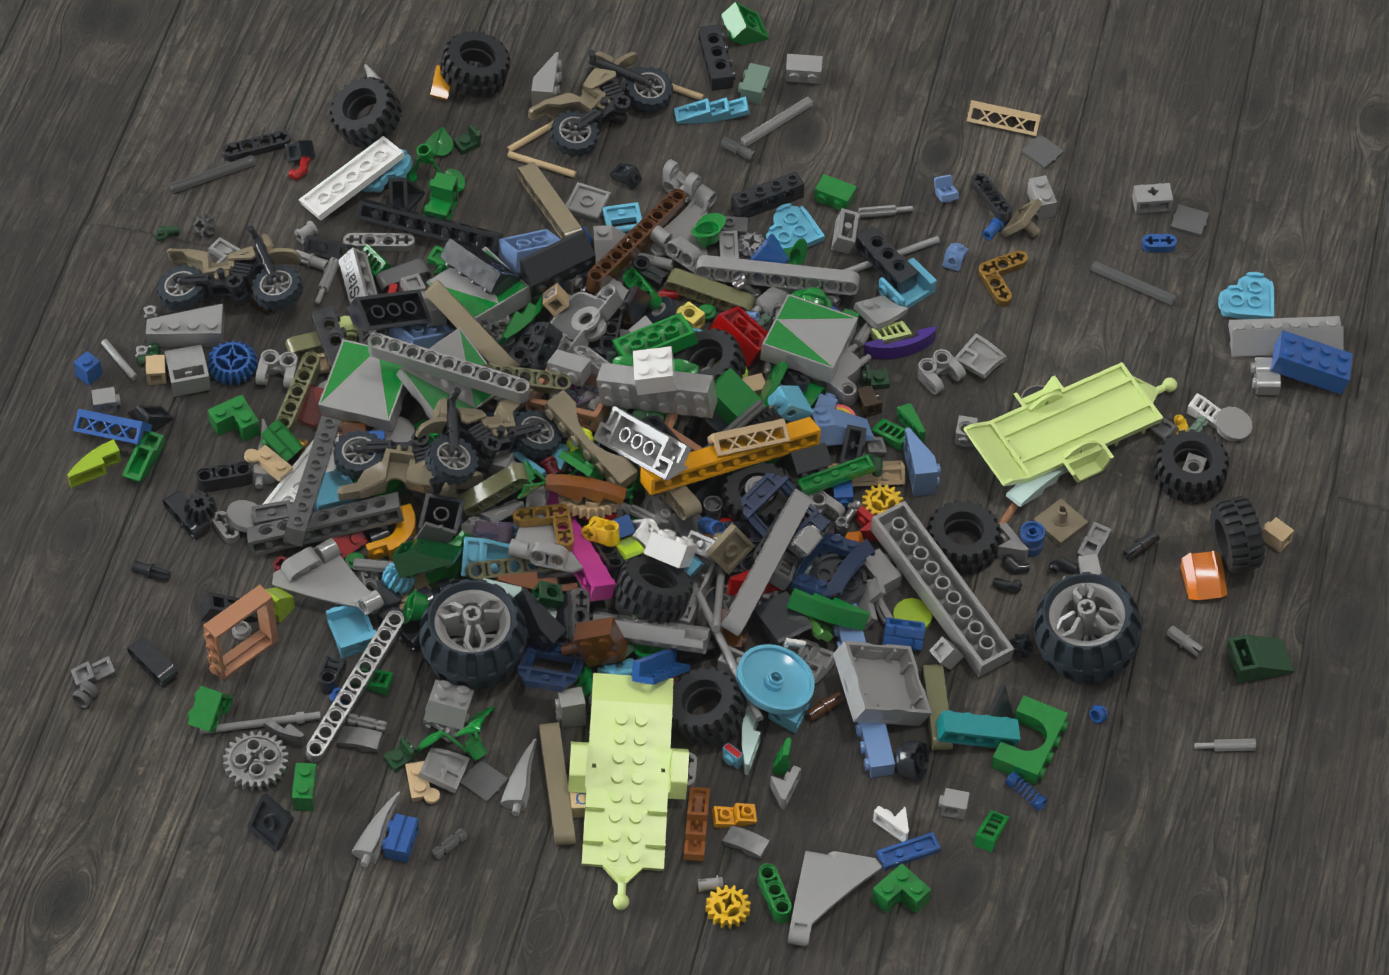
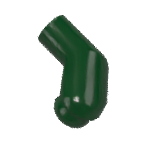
[154,225,179,242]
[137,343,161,366]
[866,453,883,477]

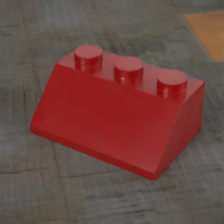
[709,306,768,367]

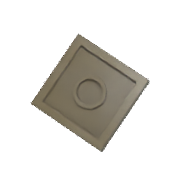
[1000,198,1043,237]
[1033,498,1088,547]
[706,523,755,574]

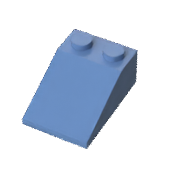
[499,229,561,273]
[388,324,455,349]
[811,406,874,446]
[903,428,941,497]

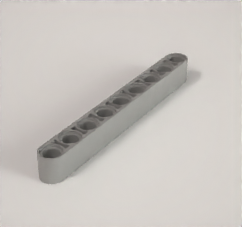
[695,255,860,295]
[368,333,530,403]
[721,488,812,636]
[305,611,404,763]

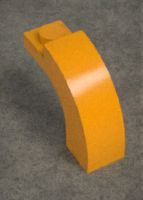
[365,503,416,561]

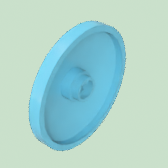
[736,644,815,714]

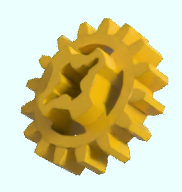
[862,484,903,516]
[706,885,751,929]

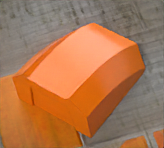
[1180,550,1227,600]

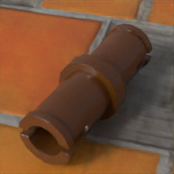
[805,690,845,722]

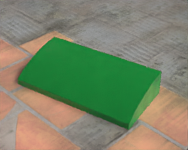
[612,312,698,356]

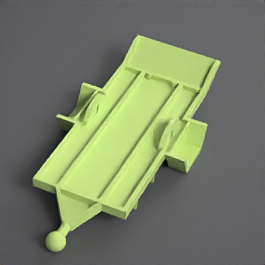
[963,362,1177,486]
[568,673,689,910]

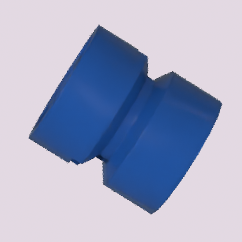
[1019,521,1045,557]

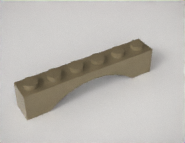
[545,390,638,488]

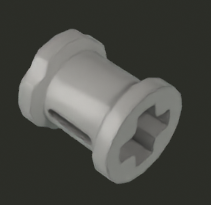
[294,221,319,244]

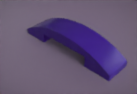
[864,326,936,359]

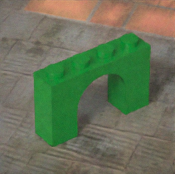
[991,696,1069,785]

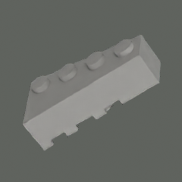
[146,304,225,348]

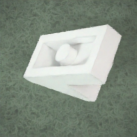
[873,806,909,842]

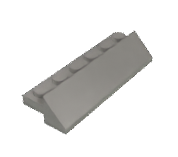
[1228,316,1343,359]
[593,406,692,480]
[593,612,712,654]

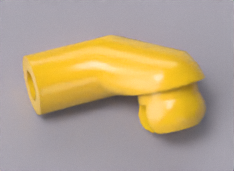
[1174,415,1189,434]

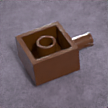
[561,617,628,667]

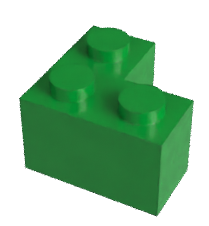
[424,172,459,220]
[208,395,261,442]
[187,686,234,733]
[872,863,932,914]

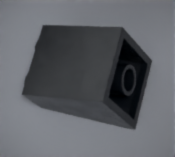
[418,493,465,542]
[750,591,813,646]

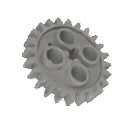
[223,730,289,791]

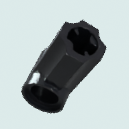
[633,255,669,288]

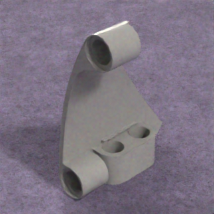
[650,184,718,273]
[508,483,583,573]
[272,538,384,615]
[788,851,882,947]

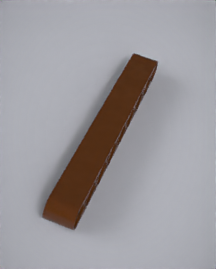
[586,188,686,293]

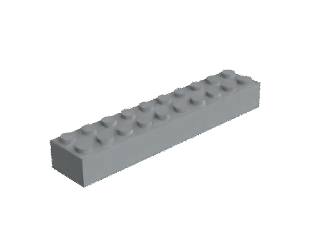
[870,501,1014,677]

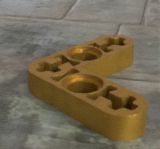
[978,250,1028,307]
[513,504,574,552]

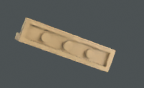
[967,100,1042,136]
[707,419,790,457]
[827,460,905,486]

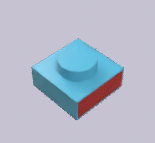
[723,743,743,769]

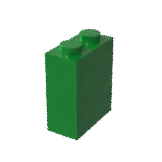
[714,368,762,425]

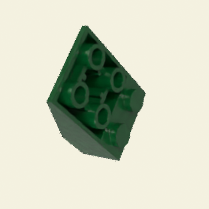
[392,538,463,578]
[1226,635,1294,684]

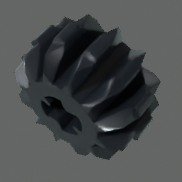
[183,491,217,525]

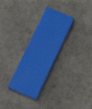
[876,832,941,871]

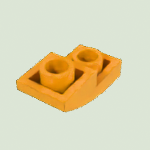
[430,65,450,101]
[711,803,757,828]

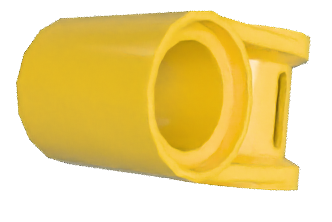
[581,516,620,547]

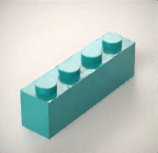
[936,710,1020,748]

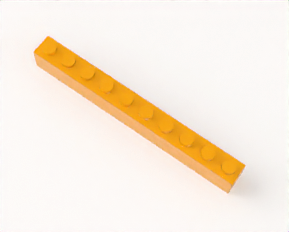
[640,417,821,495]

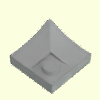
[854,295,908,330]
[955,334,1007,379]
[418,748,470,793]

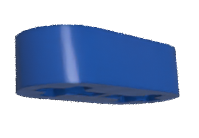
[1142,234,1177,253]

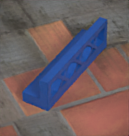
[73,409,152,445]
[632,647,690,685]

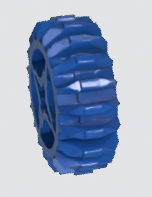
[207,339,258,387]

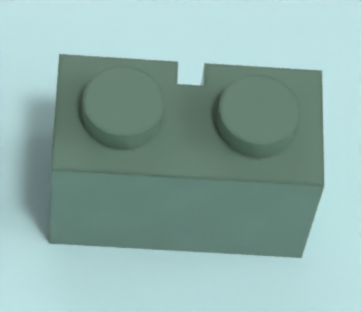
[738,63,771,105]

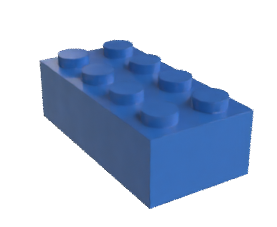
[1271,330,1353,394]

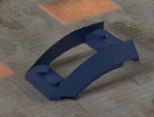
[741,472,831,557]
[791,528,875,598]
[518,638,585,692]

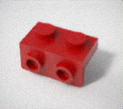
[324,531,368,558]

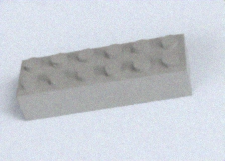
[596,363,718,418]

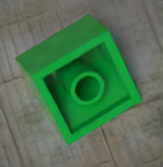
[721,1,769,45]

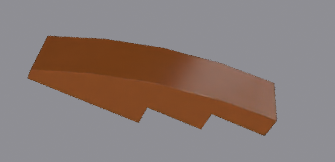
[544,474,626,505]
[494,572,578,594]
[683,787,710,861]

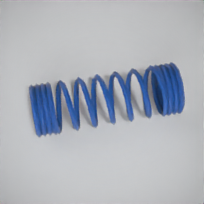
[698,517,726,535]
[1005,772,1048,811]

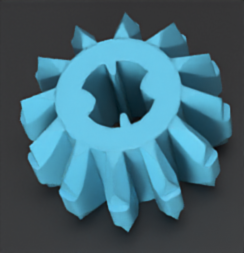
[381,563,416,594]

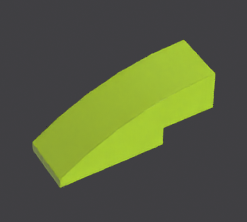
[67,439,122,488]
[616,537,645,562]

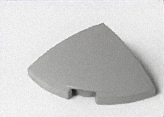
[800,638,835,684]

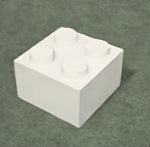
[633,347,676,395]
[644,528,698,568]

